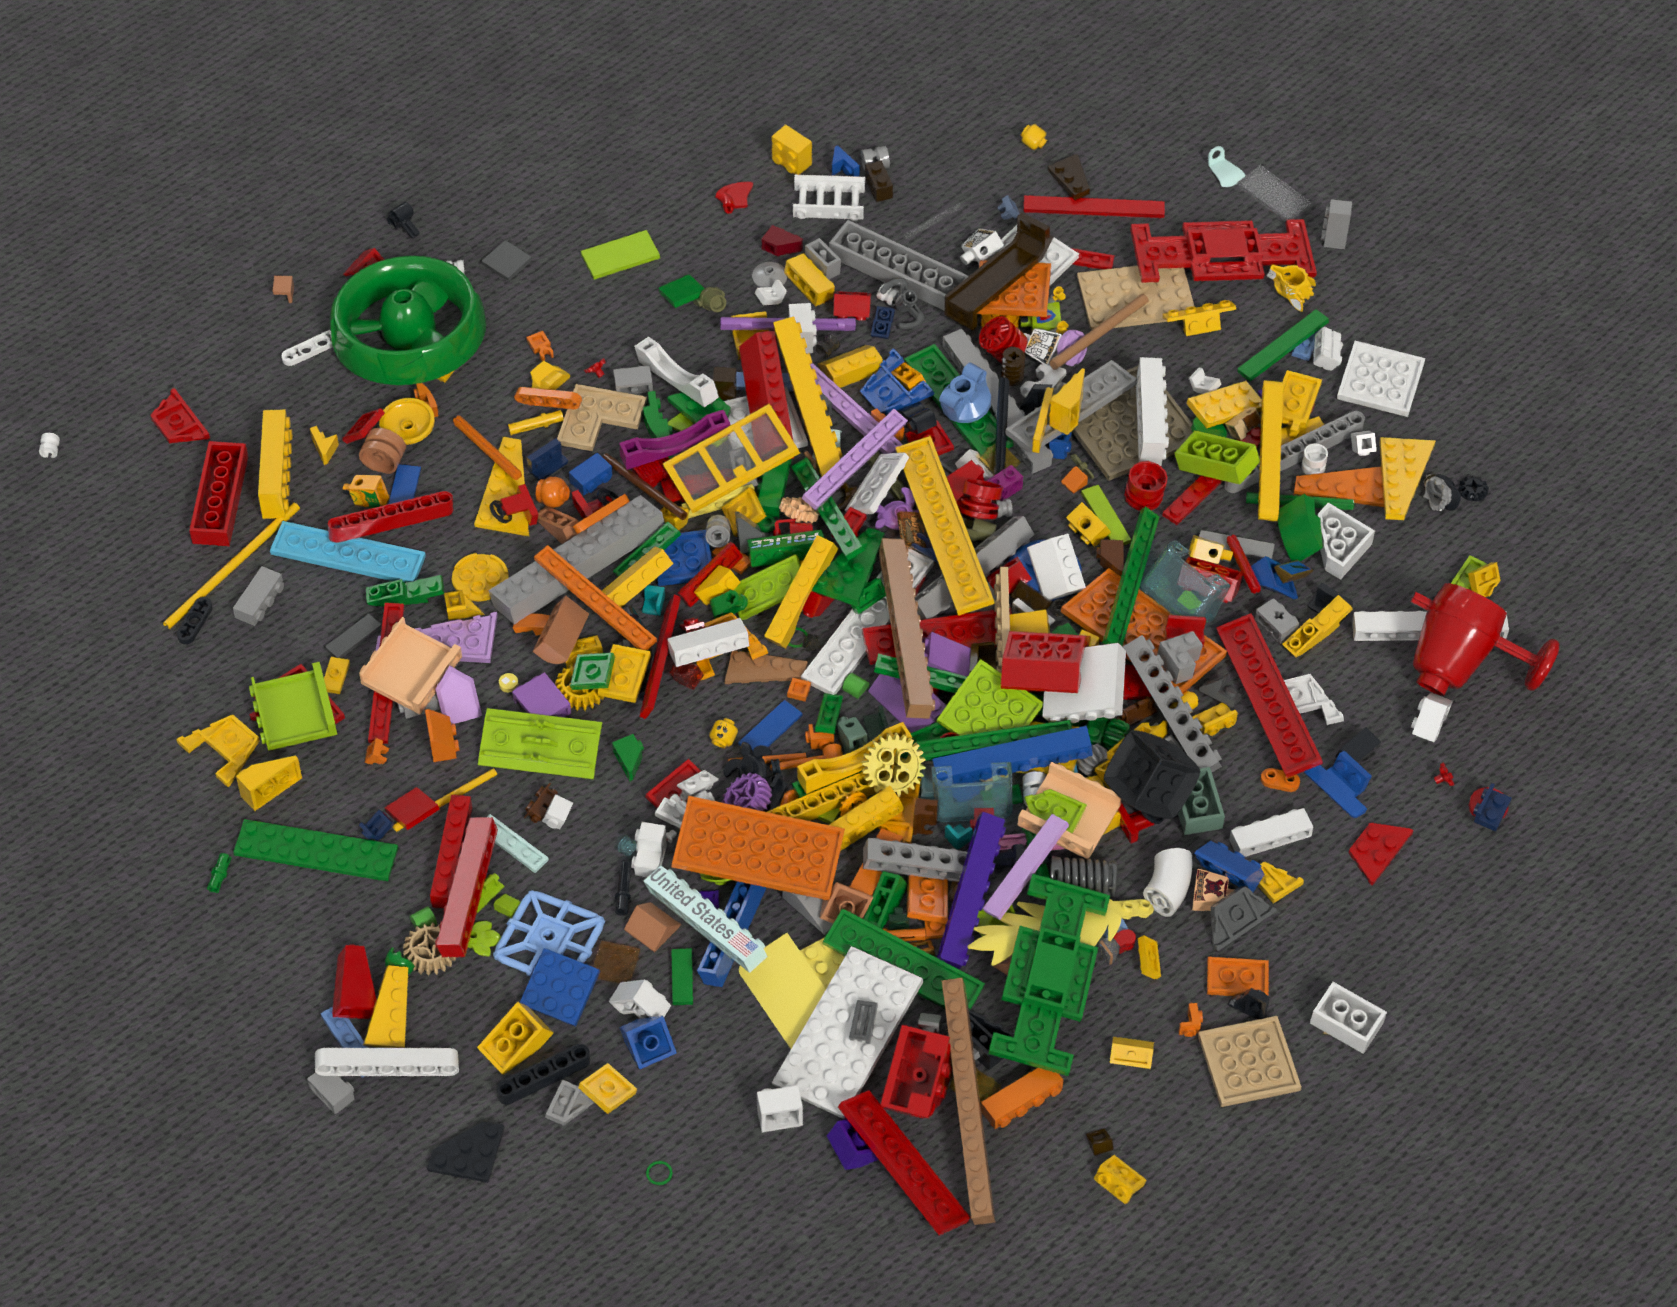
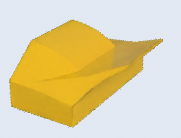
[530,361,570,390]

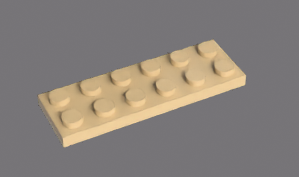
[994,567,1010,673]

